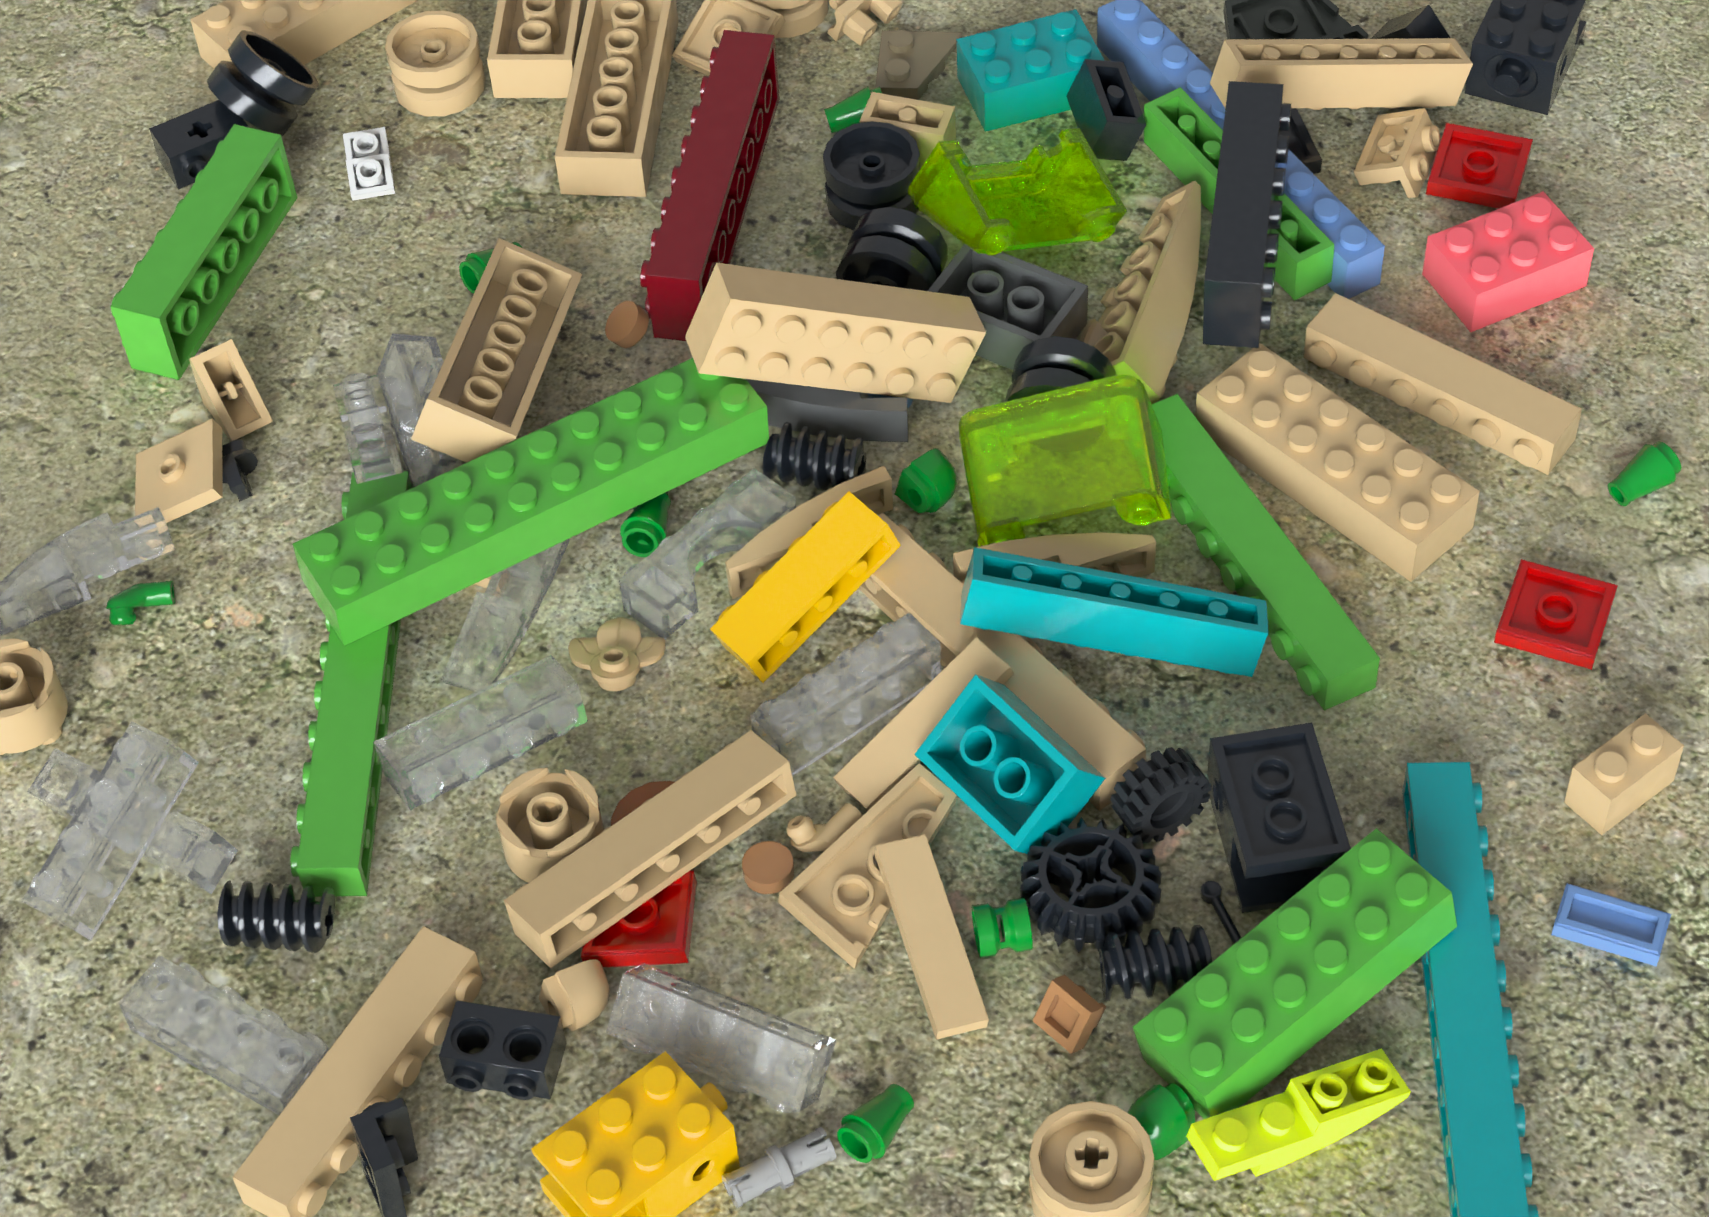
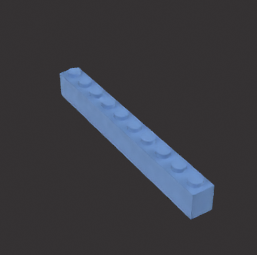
[1097,0,1385,299]

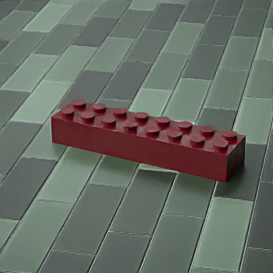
[640,30,780,341]

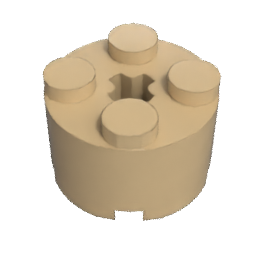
[0,639,68,755]
[496,768,604,883]

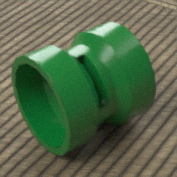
[971,898,1033,958]

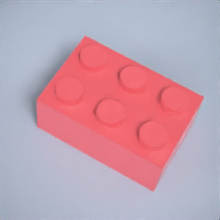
[1422,191,1594,332]

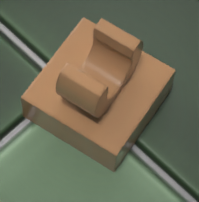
[1033,974,1106,1054]

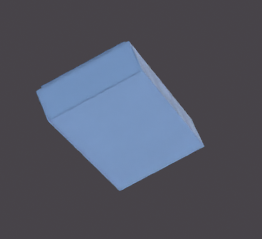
[1551,883,1671,967]

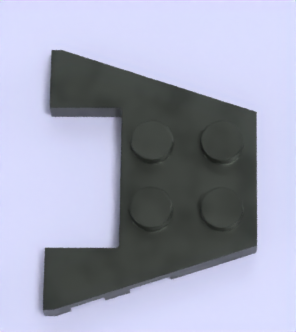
[1223,0,1369,39]

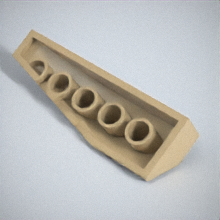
[1079,181,1201,413]

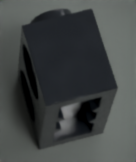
[439,1000,567,1100]

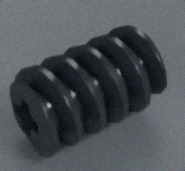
[762,422,867,491]
[217,880,335,953]
[1099,925,1212,1001]

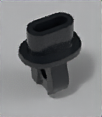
[222,440,258,502]

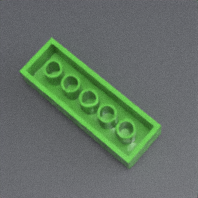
[110,124,297,380]
[1133,828,1457,1119]

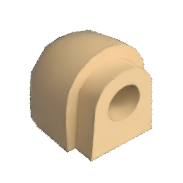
[539,959,610,1031]

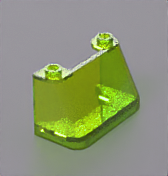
[908,128,1127,255]
[959,375,1172,547]

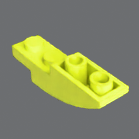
[1186,1048,1411,1181]

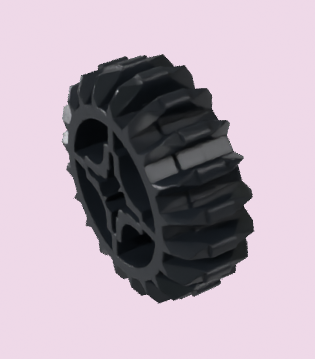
[1020,817,1162,953]

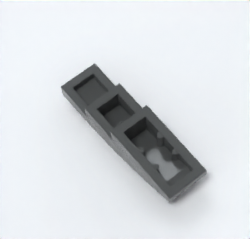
[746,379,908,442]

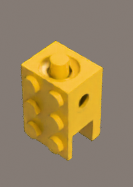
[531,1051,740,1217]

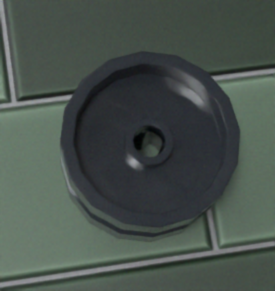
[207,30,319,136]
[823,121,921,230]
[836,207,948,291]
[1004,336,1116,455]

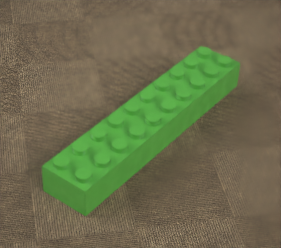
[292,358,769,646]

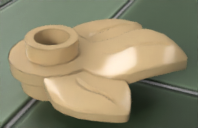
[568,617,666,691]

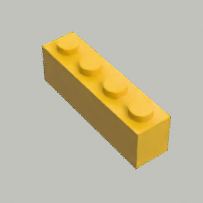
[710,491,901,683]

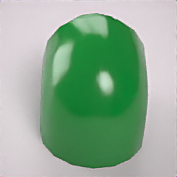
[895,448,957,513]
[1127,1083,1195,1160]

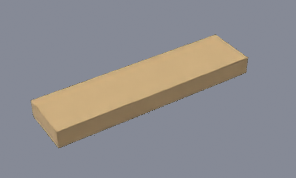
[833,637,1014,811]
[874,834,989,1040]

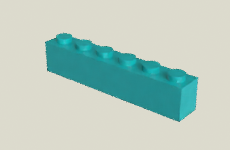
[960,547,1268,677]

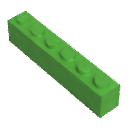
[1144,87,1334,300]

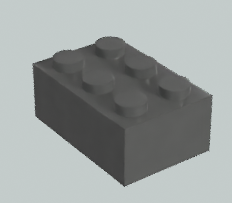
[928,239,1088,370]

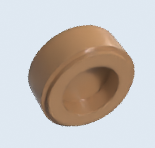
[605,301,649,348]
[742,841,794,894]

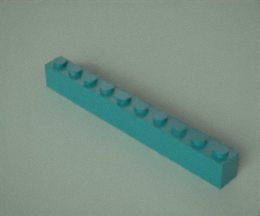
[1402,762,1539,1217]

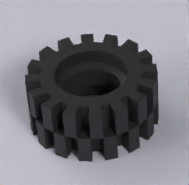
[1110,747,1212,843]

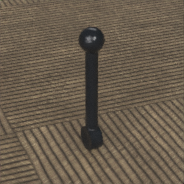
[1201,881,1242,945]

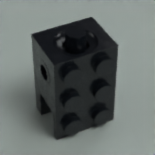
[1465,0,1587,115]
[1207,722,1351,913]

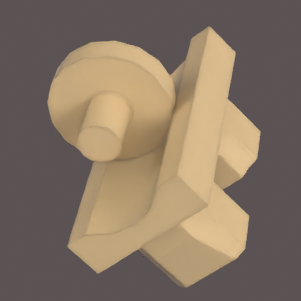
[827,0,903,46]

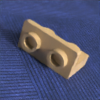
[1354,108,1441,198]

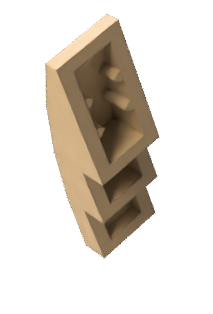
[725,466,893,599]
[953,532,1156,582]

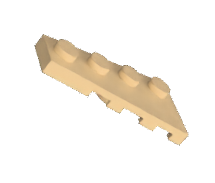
[778,763,957,969]

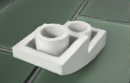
[343,127,395,201]

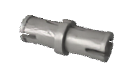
[722,1127,836,1208]

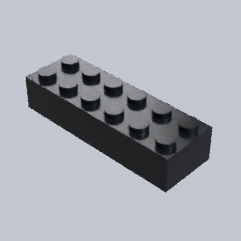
[1203,81,1291,348]

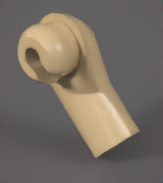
[786,803,862,853]

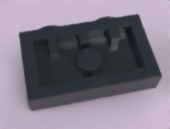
[350,1098,418,1217]

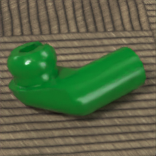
[106,581,176,626]

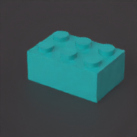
[956,9,1105,132]
[914,674,1106,854]

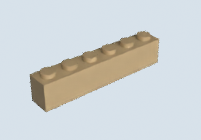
[1210,38,1473,110]
[1303,293,1582,475]
[504,730,796,968]
[232,926,483,1217]

